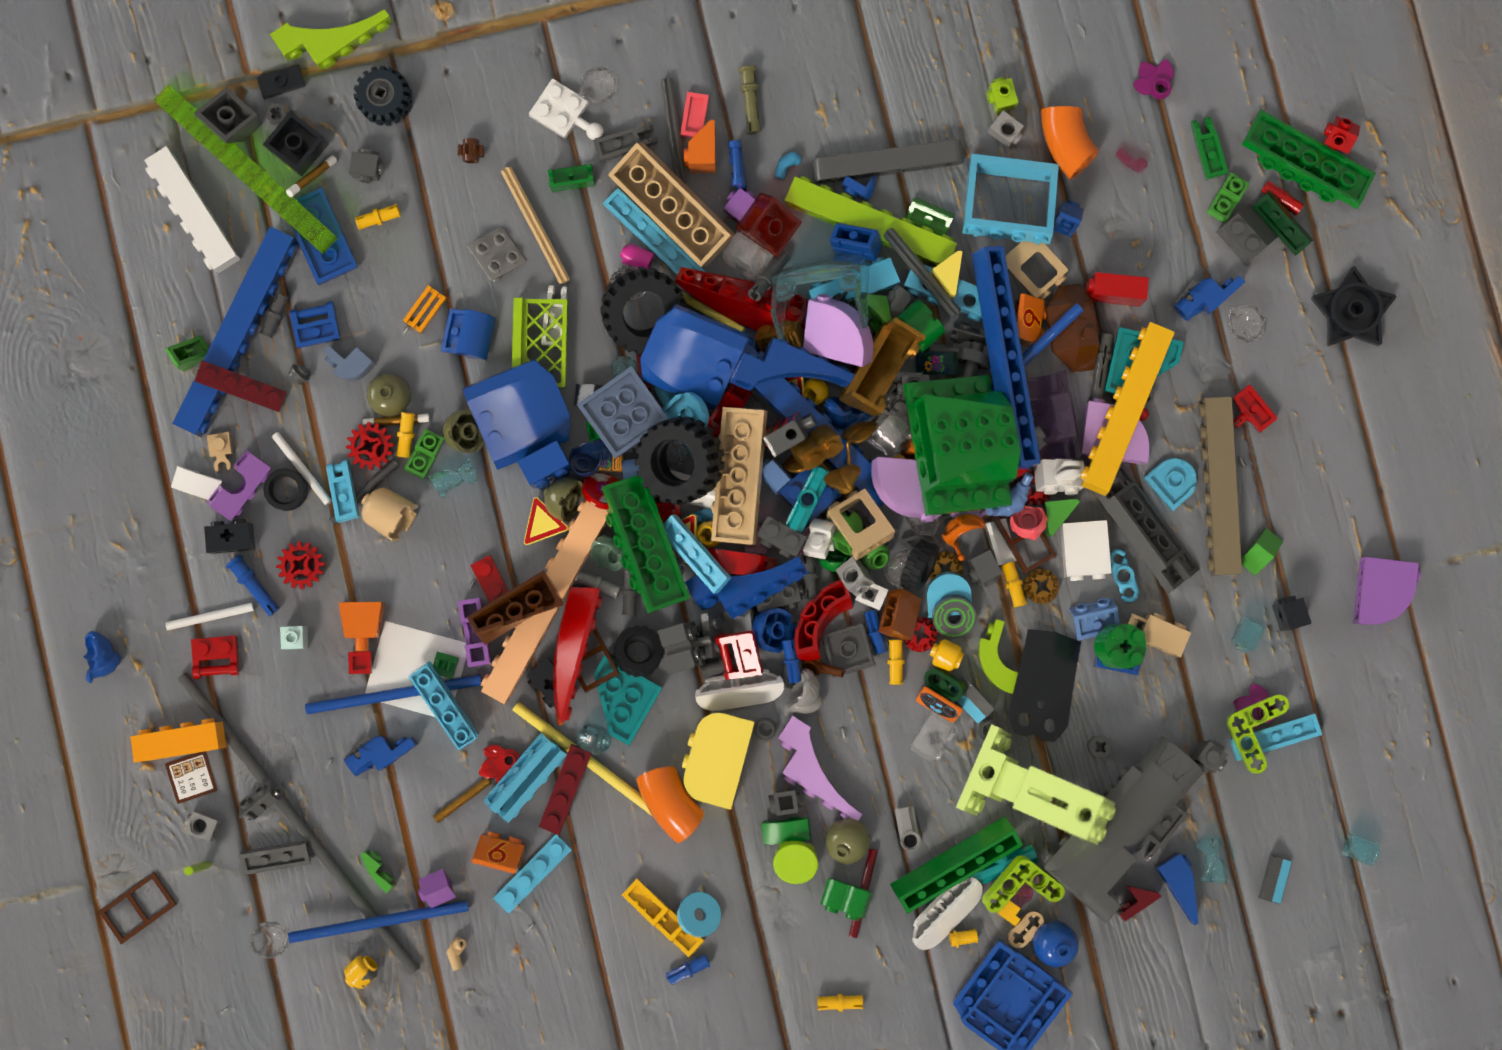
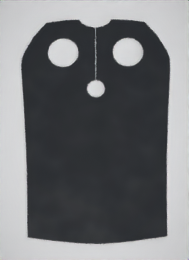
[1008,629,1081,742]

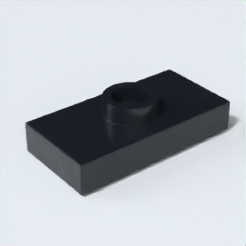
[256,64,306,100]

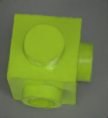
[986,77,1019,114]

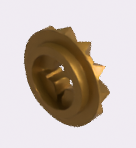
[929,552,963,581]
[1024,569,1059,604]

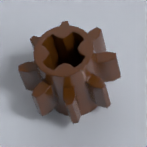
[457,138,484,164]

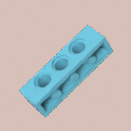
[903,265,983,322]

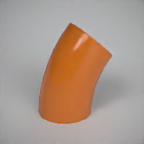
[1041,106,1100,180]
[636,766,704,843]

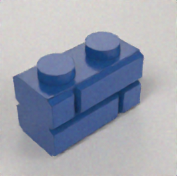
[830,223,883,261]

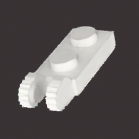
[541,285,568,348]

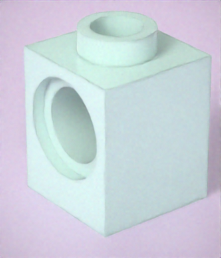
[280,626,308,650]

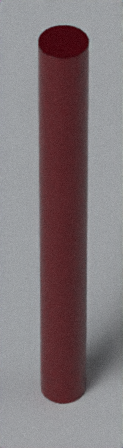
[849,848,878,938]

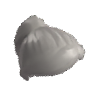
[783,668,823,716]

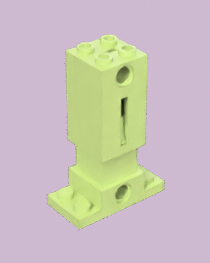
[956,724,1116,845]

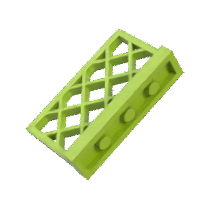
[512,298,568,388]

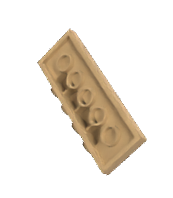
[711,407,767,545]

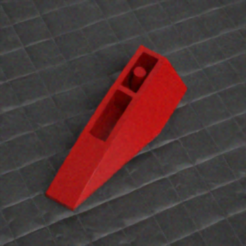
[675,267,809,331]
[553,587,602,726]

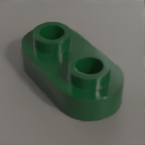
[924,667,966,702]

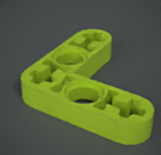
[1226,694,1289,774]
[982,855,1065,913]

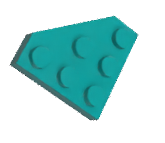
[1104,327,1184,394]
[594,655,662,746]

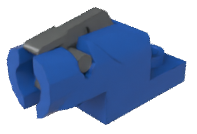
[1174,275,1245,321]
[344,736,418,776]

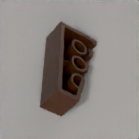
[467,570,564,645]

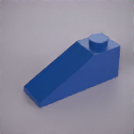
[1053,201,1084,237]
[1154,852,1199,925]

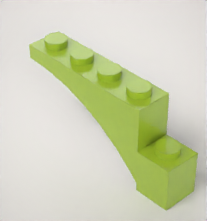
[270,9,393,70]

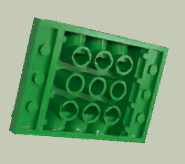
[903,375,1021,516]

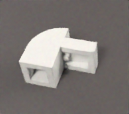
[803,518,839,559]

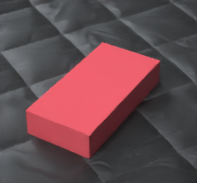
[680,92,709,138]

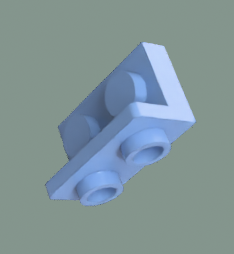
[1069,598,1120,640]

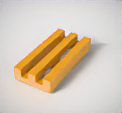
[403,285,447,334]

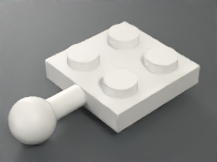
[528,78,604,140]

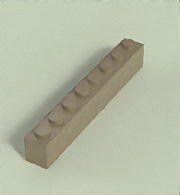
[1198,397,1242,576]

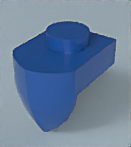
[842,174,876,201]

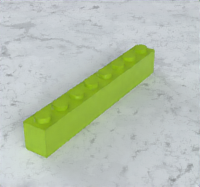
[784,176,957,267]

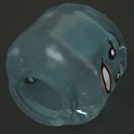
[577,724,611,755]

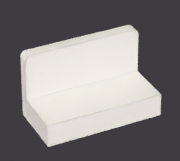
[984,518,1016,566]

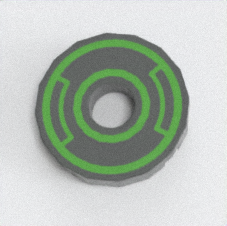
[932,595,977,639]

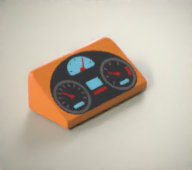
[916,686,963,723]

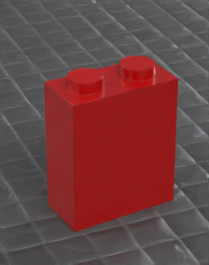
[1085,272,1149,307]

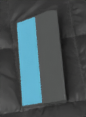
[954,677,995,724]
[1259,855,1292,904]

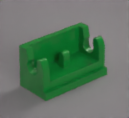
[548,163,595,192]

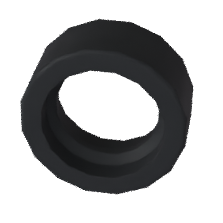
[263,468,308,511]

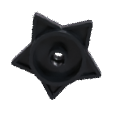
[1311,266,1396,346]

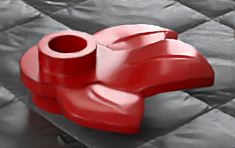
[479,745,520,784]

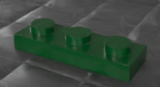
[1252,191,1314,256]

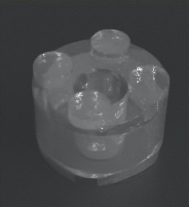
[866,407,912,457]

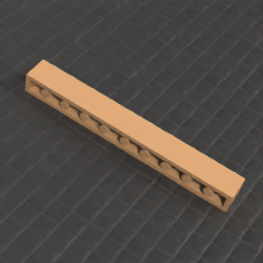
[481,499,608,704]

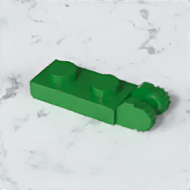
[1191,116,1228,180]

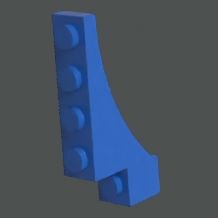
[729,338,855,391]
[685,556,809,619]

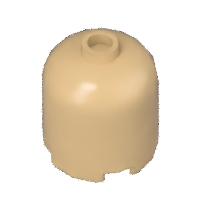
[361,487,418,542]

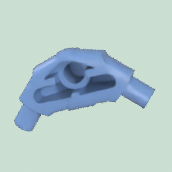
[986,472,1033,517]

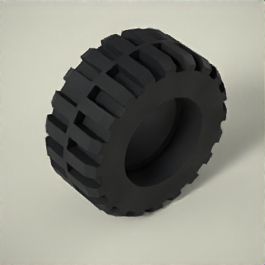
[600,267,687,355]
[635,416,725,505]

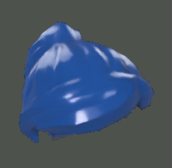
[823,397,873,431]
[83,631,121,683]

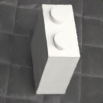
[1060,520,1111,581]

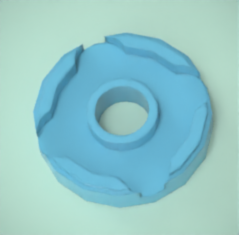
[677,892,721,938]

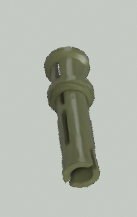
[738,65,761,134]

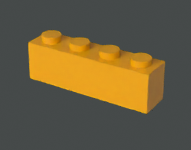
[130,718,227,763]

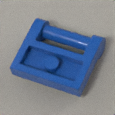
[728,140,746,191]
[289,301,341,349]

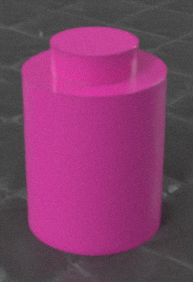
[620,243,655,270]

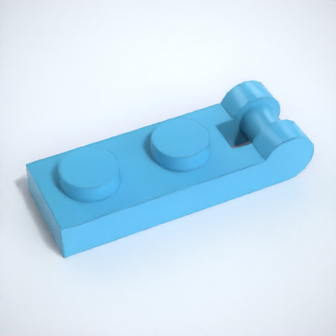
[326,459,360,523]

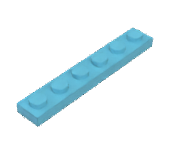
[603,188,706,275]

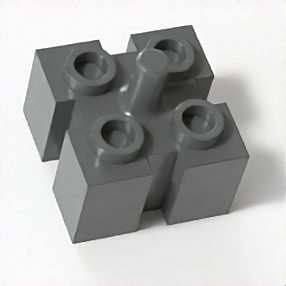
[658,621,713,674]

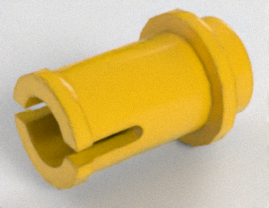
[949,928,978,948]

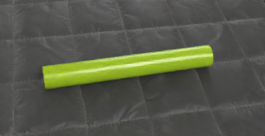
[184,861,211,875]

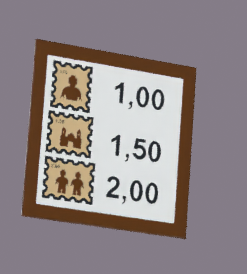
[165,752,218,804]

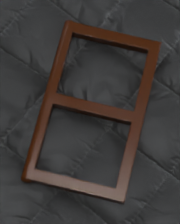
[992,503,1057,574]
[556,627,620,693]
[98,872,177,944]

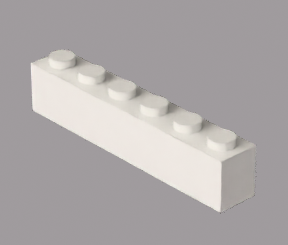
[144,146,241,273]

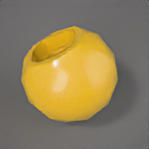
[804,378,829,405]
[696,521,721,548]

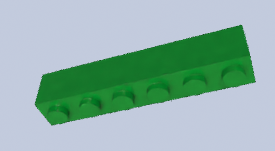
[890,816,1023,914]

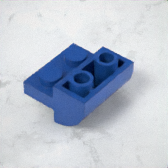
[441,308,496,360]

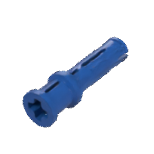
[225,555,280,617]

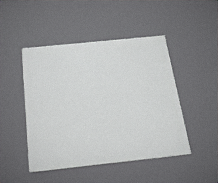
[365,621,466,717]

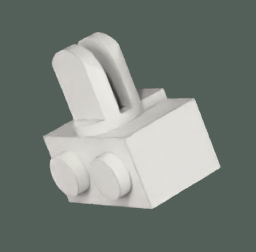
[1034,459,1084,495]

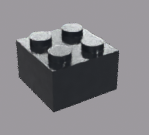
[263,111,329,177]

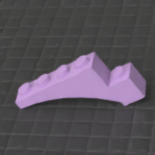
[778,715,862,821]

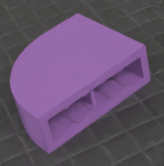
[1353,557,1421,625]

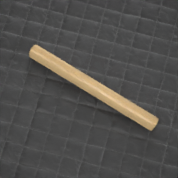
[501,166,570,284]

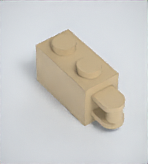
[1128,613,1191,657]

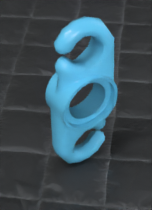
[1110,549,1139,603]

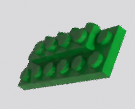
[1241,110,1376,209]
[602,475,690,613]

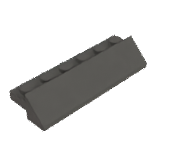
[1093,462,1200,594]

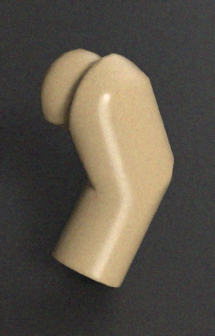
[447,937,467,971]

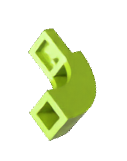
[978,619,1018,694]

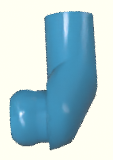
[774,152,802,180]
[693,508,713,526]

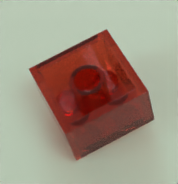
[736,193,802,258]

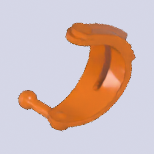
[942,514,985,561]

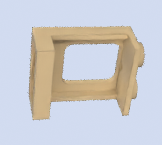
[1005,241,1068,300]
[826,489,895,561]

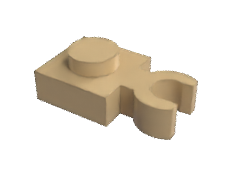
[207,432,233,472]

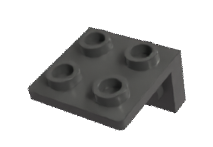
[701,608,754,658]

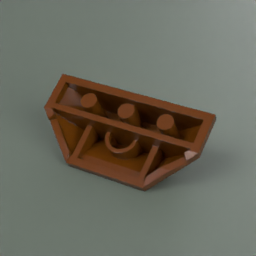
[1045,284,1099,373]

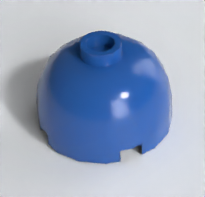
[752,608,796,653]
[1032,920,1079,967]

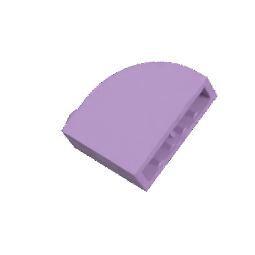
[803,294,873,367]
[1079,398,1149,465]
[871,457,942,522]

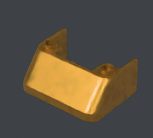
[839,317,926,416]

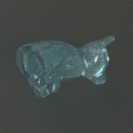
[427,458,477,499]
[1197,837,1229,883]

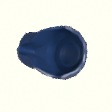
[569,439,611,477]

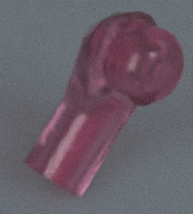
[1115,148,1148,173]

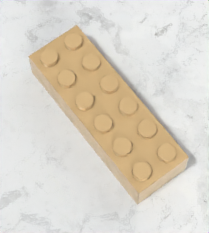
[608,142,736,267]

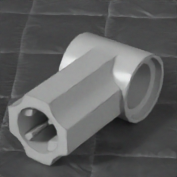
[894,806,921,851]

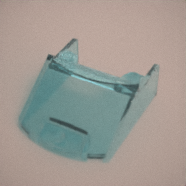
[771,254,869,340]

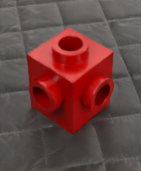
[1323,116,1360,154]

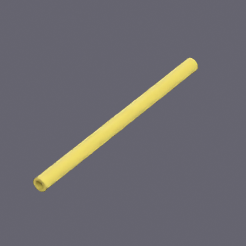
[512,702,653,817]

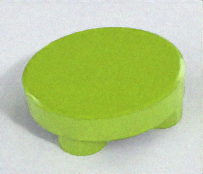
[773,841,818,884]

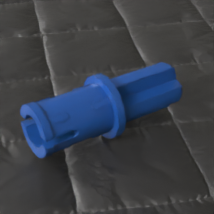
[865,609,889,655]
[781,638,802,683]
[666,953,711,985]

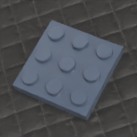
[577,366,669,460]

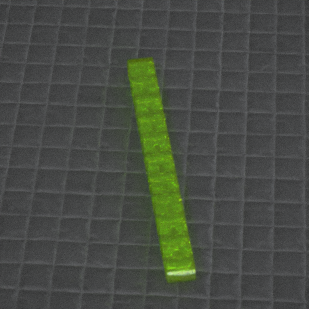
[153,84,338,254]

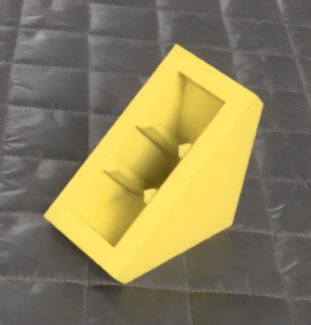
[931,251,963,299]

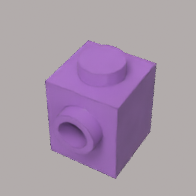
[723,188,757,226]
[418,869,456,908]

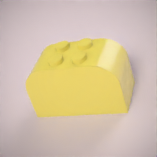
[682,713,755,810]

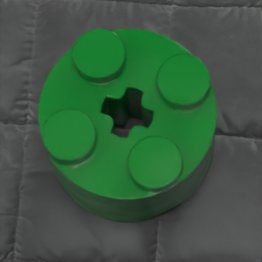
[896,300,946,353]
[1094,624,1146,669]

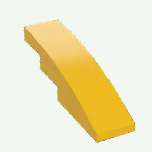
[622,879,705,957]

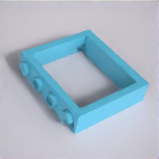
[962,154,1059,245]

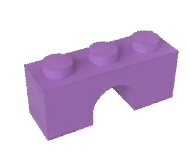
[206,449,271,521]
[458,598,493,668]

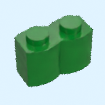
[820,878,873,921]

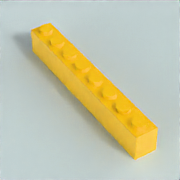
[1080,322,1175,496]

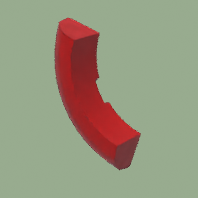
[795,580,853,660]

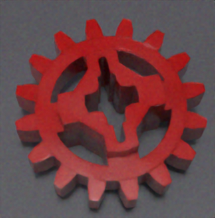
[346,422,395,470]
[276,541,326,590]

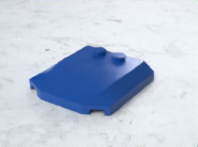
[640,304,749,410]
[463,359,571,470]
[953,939,1073,1050]

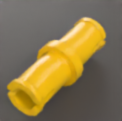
[355,203,401,230]
[396,412,415,458]
[1001,561,1027,608]
[887,639,905,685]
[817,994,863,1012]

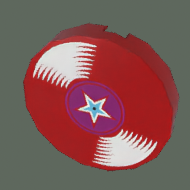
[581,472,619,510]

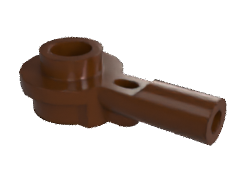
[802,659,845,678]

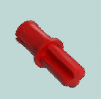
[1262,181,1304,215]

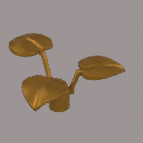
[782,421,878,494]

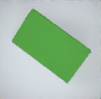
[906,197,955,236]

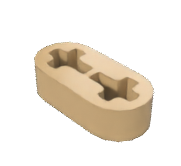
[1008,910,1044,948]

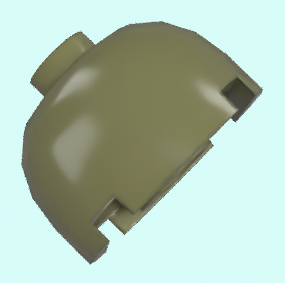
[366,373,412,417]
[443,409,485,453]
[543,477,584,522]
[825,818,872,864]

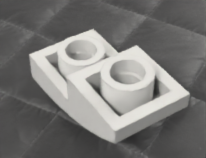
[171,466,222,500]

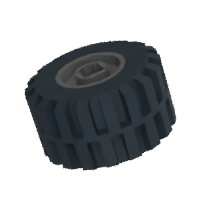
[353,66,413,126]

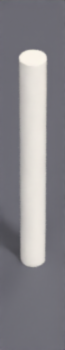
[272,432,332,506]
[165,602,255,631]

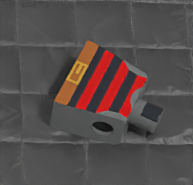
[763,412,817,457]

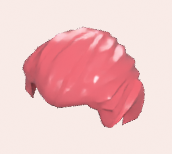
[1010,505,1048,541]

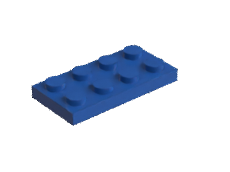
[282,187,359,285]

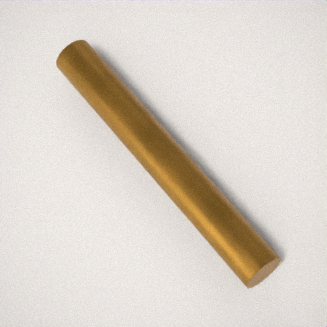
[433,778,492,823]

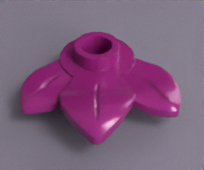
[1133,59,1174,100]
[1233,684,1277,729]

